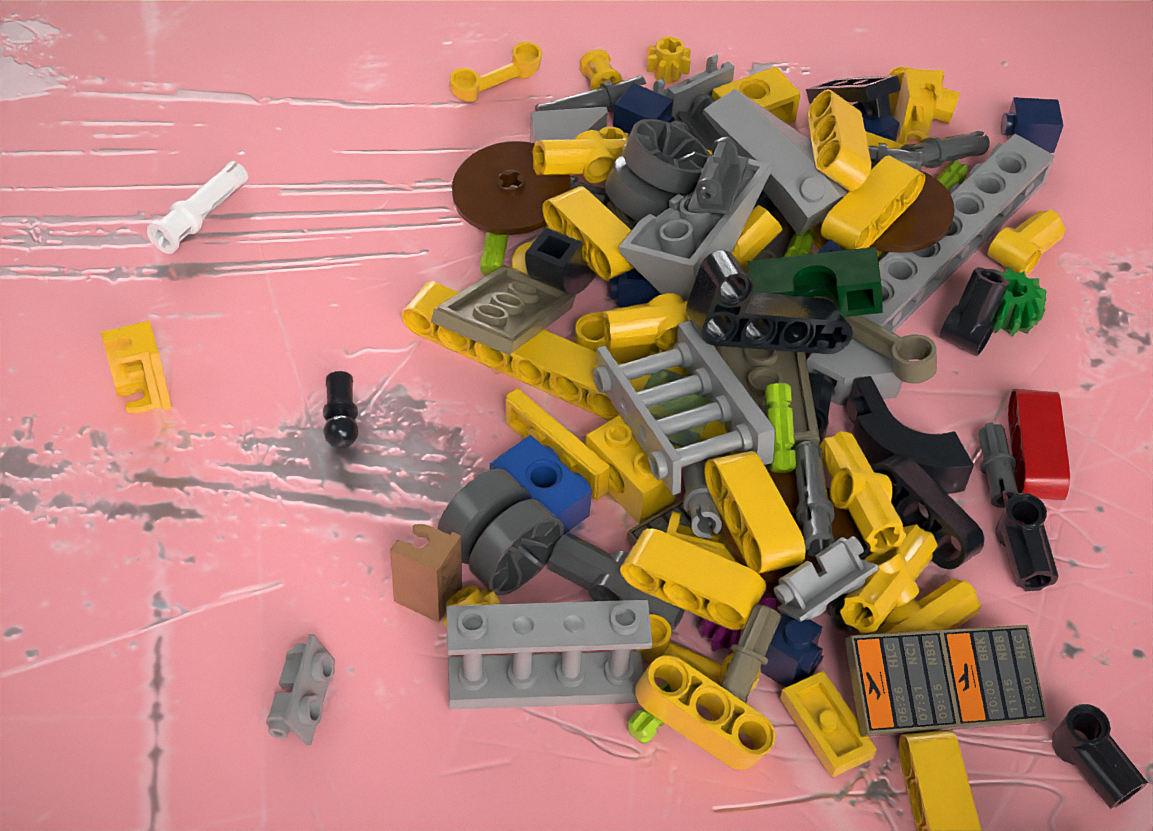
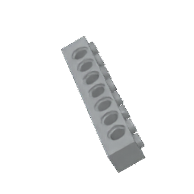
[862,134,1055,332]

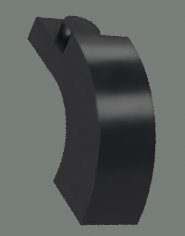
[525,227,596,295]
[846,376,974,494]

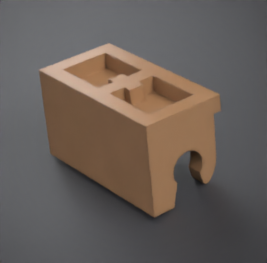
[390,524,462,623]

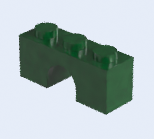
[748,247,883,317]

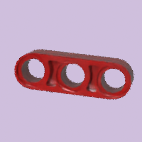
[1008,389,1070,500]

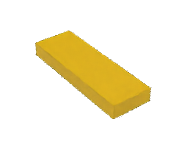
[506,388,610,501]

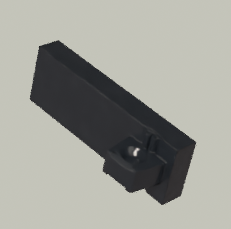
[806,75,901,119]

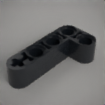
[686,250,853,354]

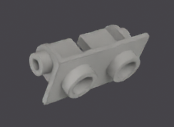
[774,536,879,622]
[266,634,335,745]

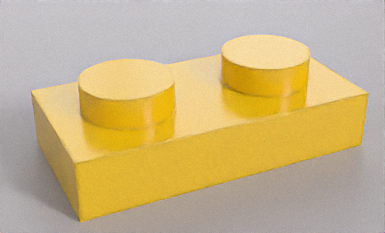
[780,670,877,778]

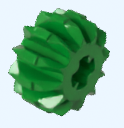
[992,266,1047,337]

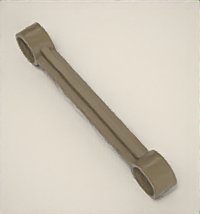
[752,249,937,383]

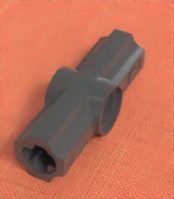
[548,533,685,631]

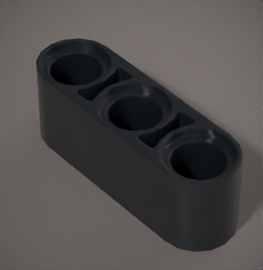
[871,454,985,570]

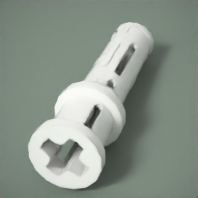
[147,161,248,254]

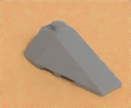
[702,89,849,236]
[619,156,772,301]

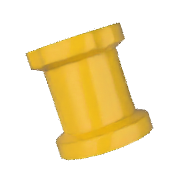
[579,49,623,90]

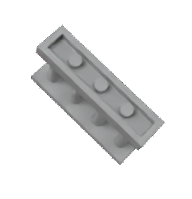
[593,320,775,495]
[447,600,652,710]

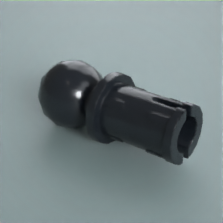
[323,371,359,449]

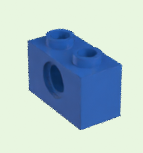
[490,435,592,535]

